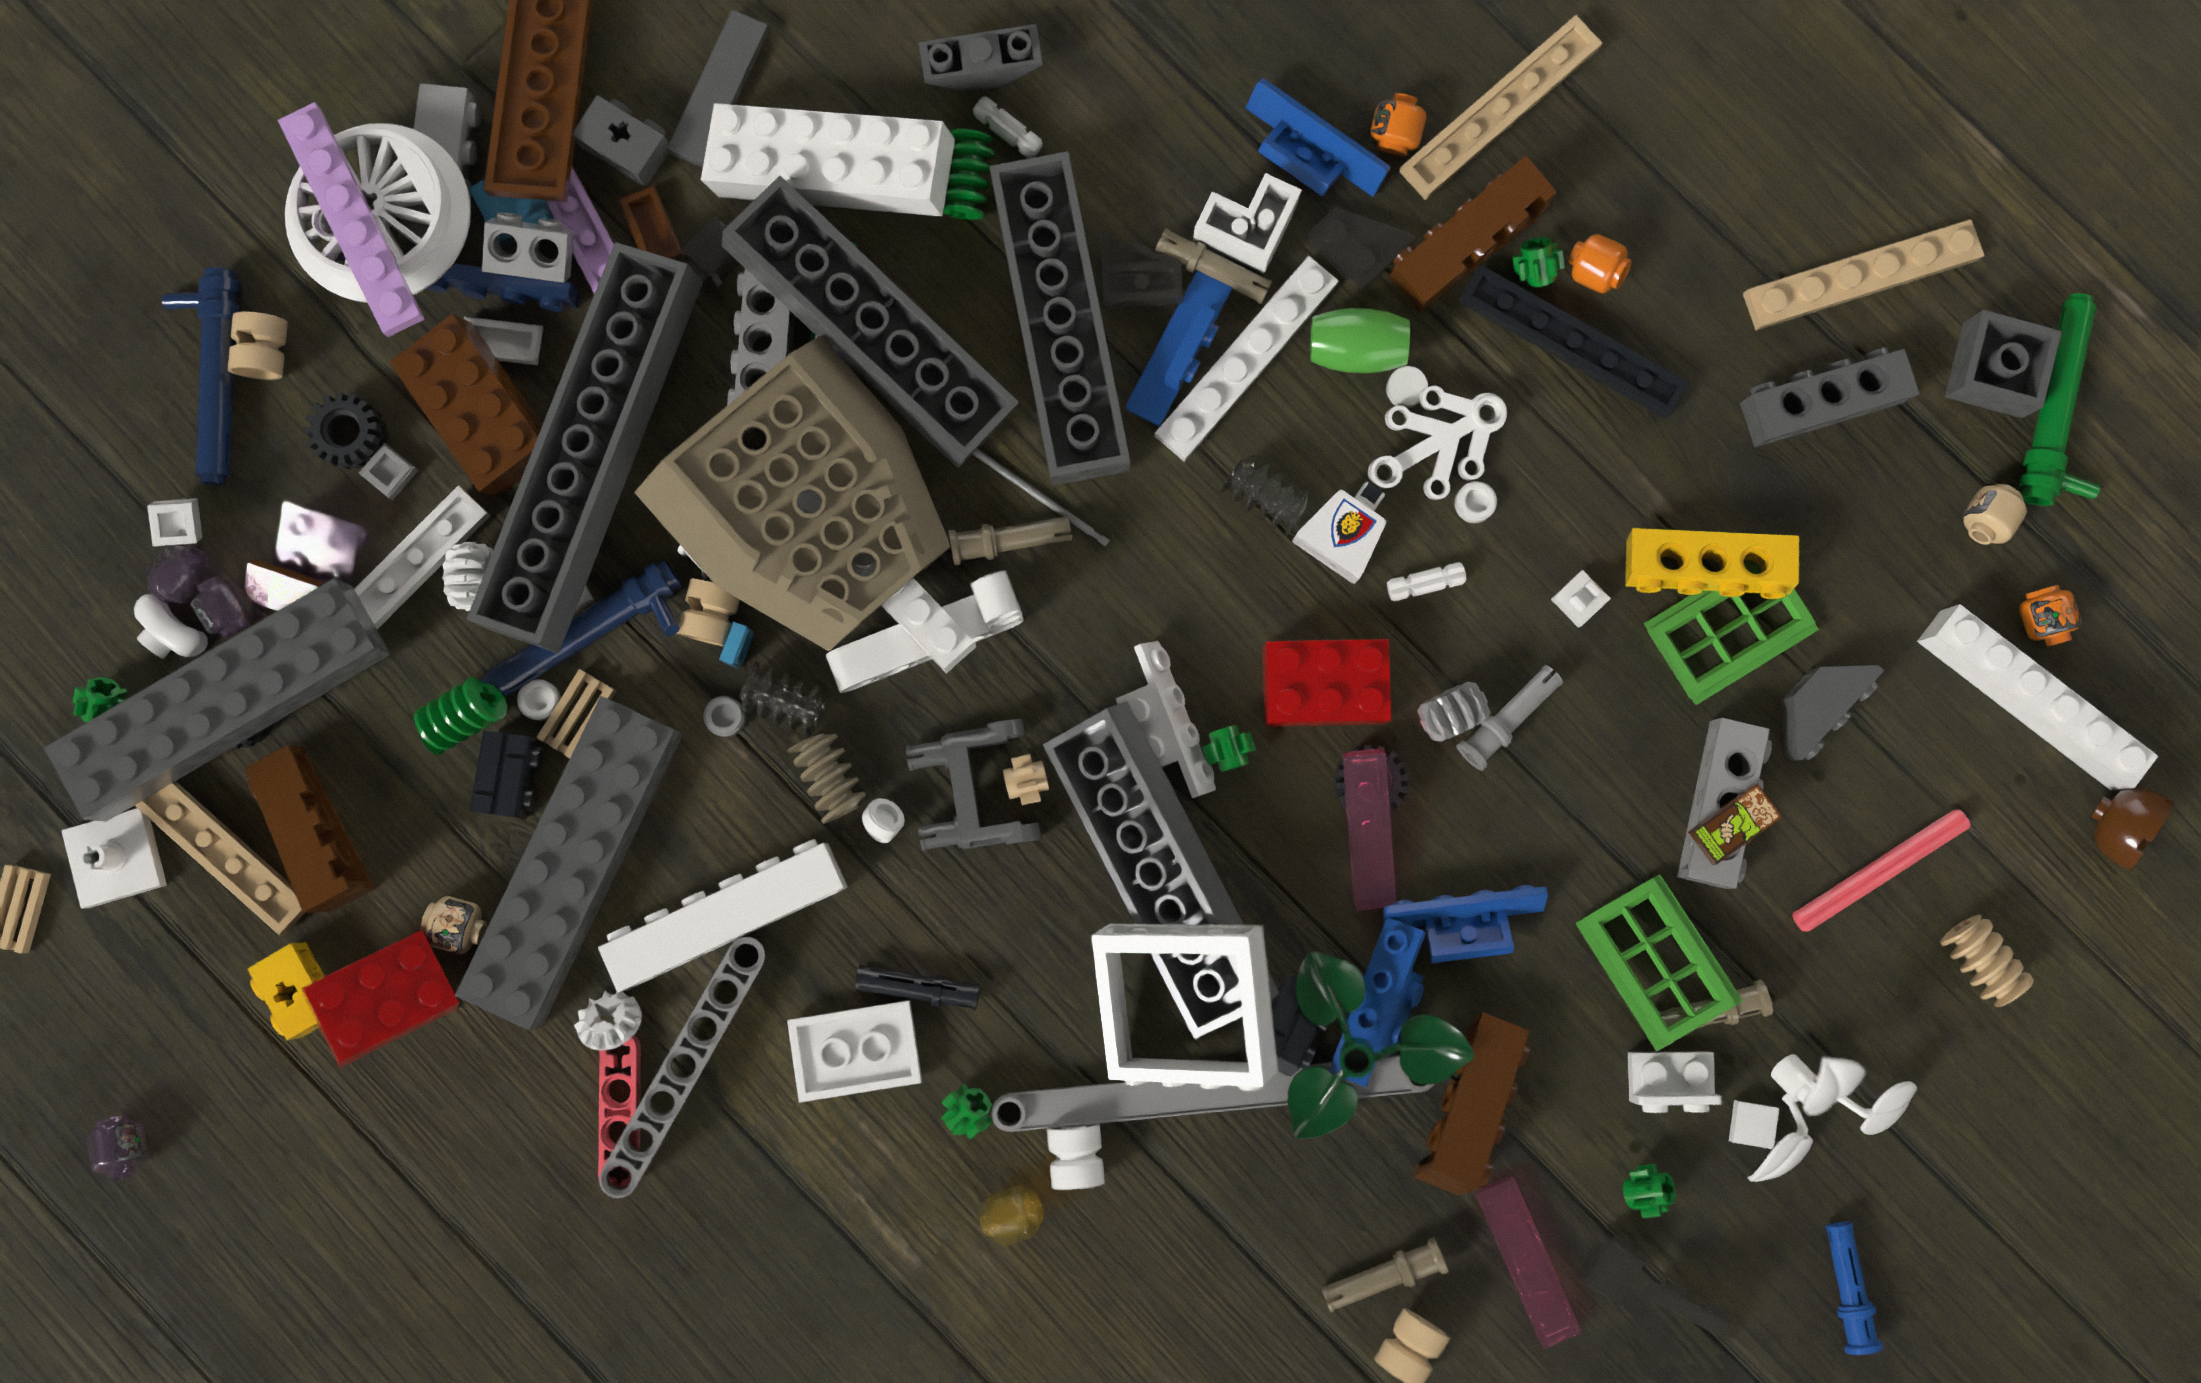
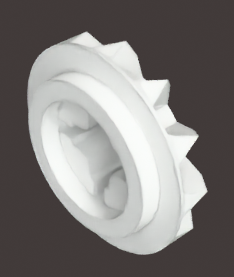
[574,991,642,1050]

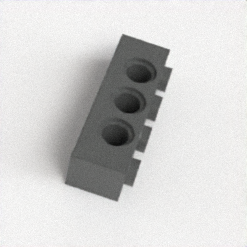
[1740,347,1920,448]

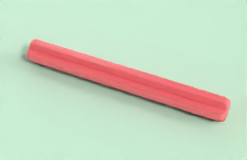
[1792,810,1971,932]

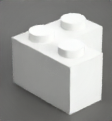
[1193,173,1302,275]

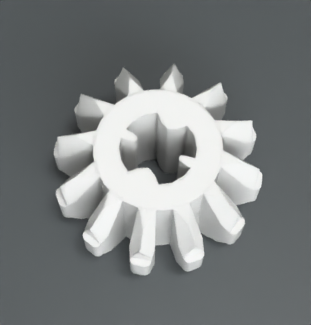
[442,542,493,611]

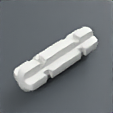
[973,97,1042,159]
[1387,562,1466,601]

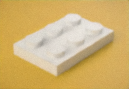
[787,1000,922,1102]

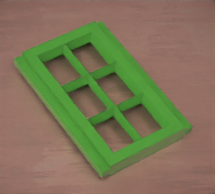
[1644,561,1819,705]
[1576,874,1743,1051]

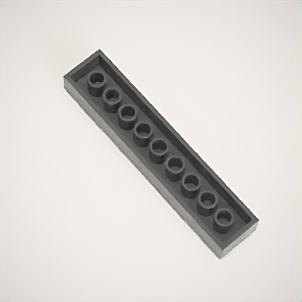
[467,242,703,654]

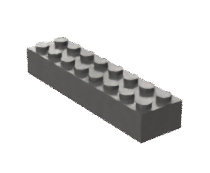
[990,151,1130,486]
[722,175,1019,469]
[44,578,391,822]
[455,696,684,1031]
[1043,701,1280,1038]

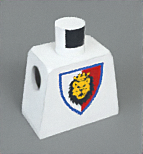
[1292,482,1387,584]

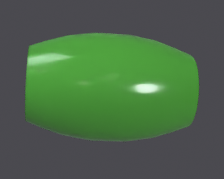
[1310,308,1410,373]

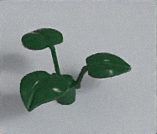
[1287,951,1474,1139]

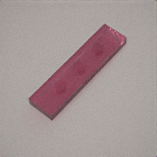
[1342,748,1396,911]
[1474,1176,1582,1349]

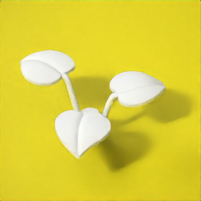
[1747,1054,1917,1182]

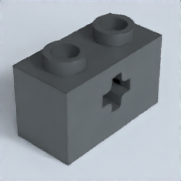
[573,95,669,188]

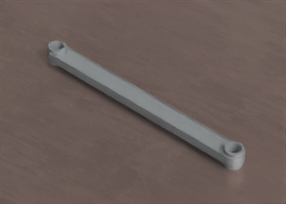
[991,1055,1434,1132]

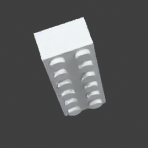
[701,103,955,216]

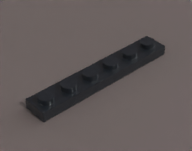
[1459,265,1689,419]

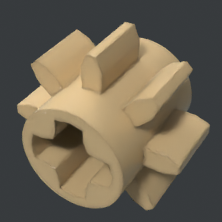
[1003,754,1049,806]

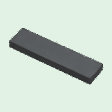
[667,10,769,168]

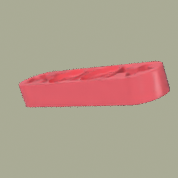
[598,1035,641,1187]

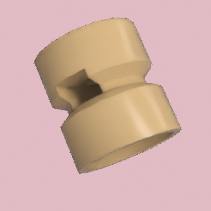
[228,312,288,380]
[677,578,740,647]
[1374,1308,1450,1383]

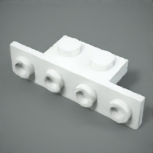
[1116,641,1216,798]

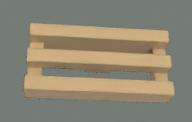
[536,669,616,758]
[0,865,51,954]

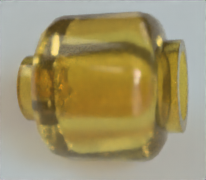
[980,1185,1044,1246]

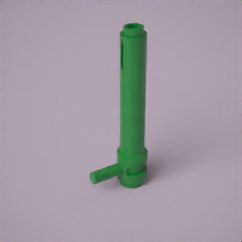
[2018,293,2100,506]

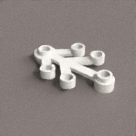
[1368,386,1507,500]

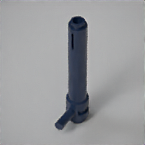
[161,267,242,486]
[482,560,683,697]

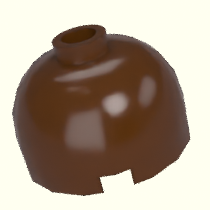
[2090,788,2175,871]

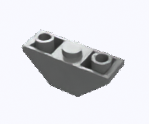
[918,24,1043,92]
[1781,665,1884,762]

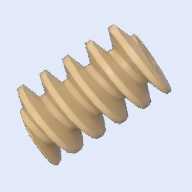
[1940,915,2034,1007]

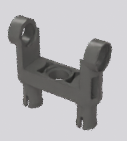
[906,719,1042,851]

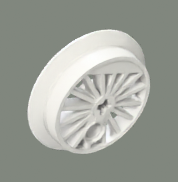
[285,123,471,303]

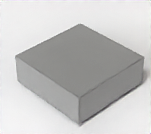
[359,443,419,500]

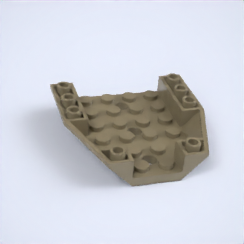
[635,336,951,651]

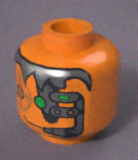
[1370,93,1427,156]
[2019,585,2082,647]

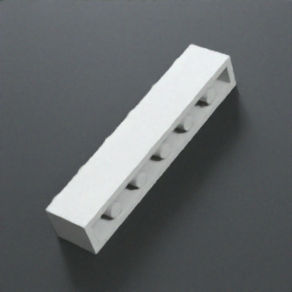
[1917,604,2158,790]
[598,839,848,993]

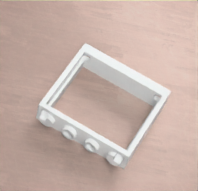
[1092,924,1278,1091]

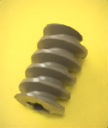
[787,733,866,824]

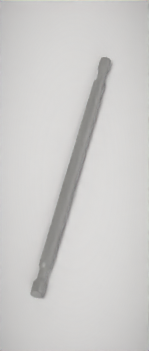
[973,449,1110,547]

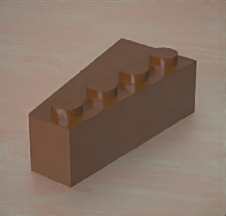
[245,745,376,913]
[1413,1012,1530,1195]

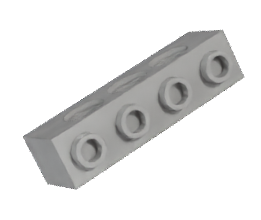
[727,268,796,405]
[1677,718,1772,889]

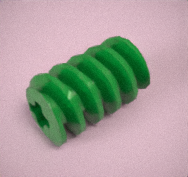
[943,129,995,220]
[414,677,507,755]

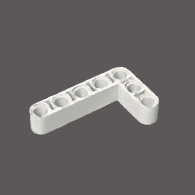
[826,571,1024,693]

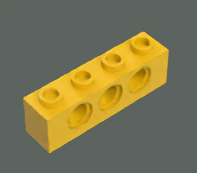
[1625,528,1799,599]

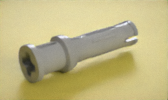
[1456,665,1563,771]

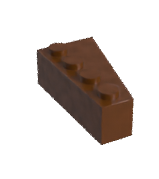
[1389,155,1557,313]

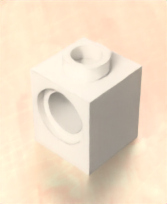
[147,498,203,546]

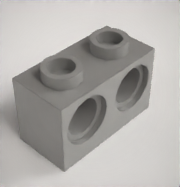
[482,213,574,283]

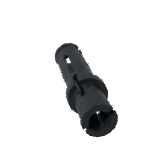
[855,964,980,1010]

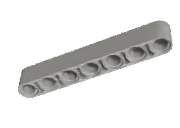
[599,937,765,1198]

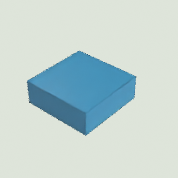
[719,622,754,668]

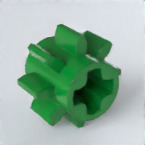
[1513,237,1565,287]
[73,677,127,723]
[1202,725,1256,772]
[941,1084,993,1139]
[1623,1164,1676,1218]

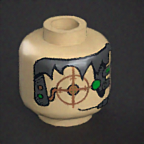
[1962,484,2027,545]
[421,896,487,955]

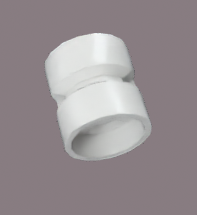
[1047,1123,1105,1190]

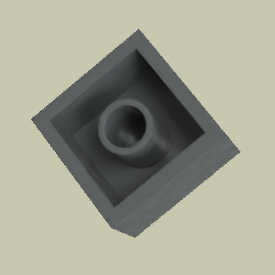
[1945,310,2062,418]

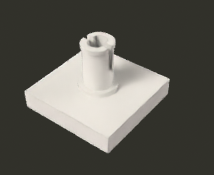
[61,808,167,909]

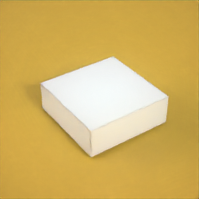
[1729,1100,1779,1149]

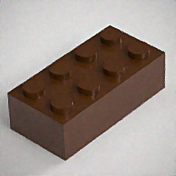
[389,314,543,497]

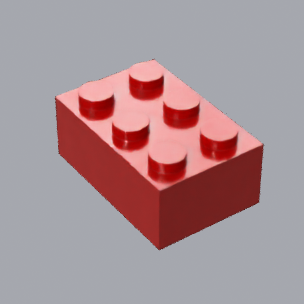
[1263,639,1391,726]
[302,930,459,1068]

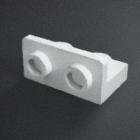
[1628,1051,1722,1113]

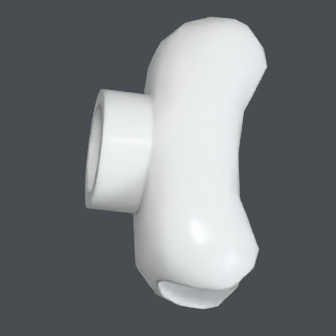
[134,594,208,659]

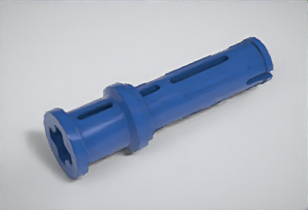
[1825,1222,1884,1355]

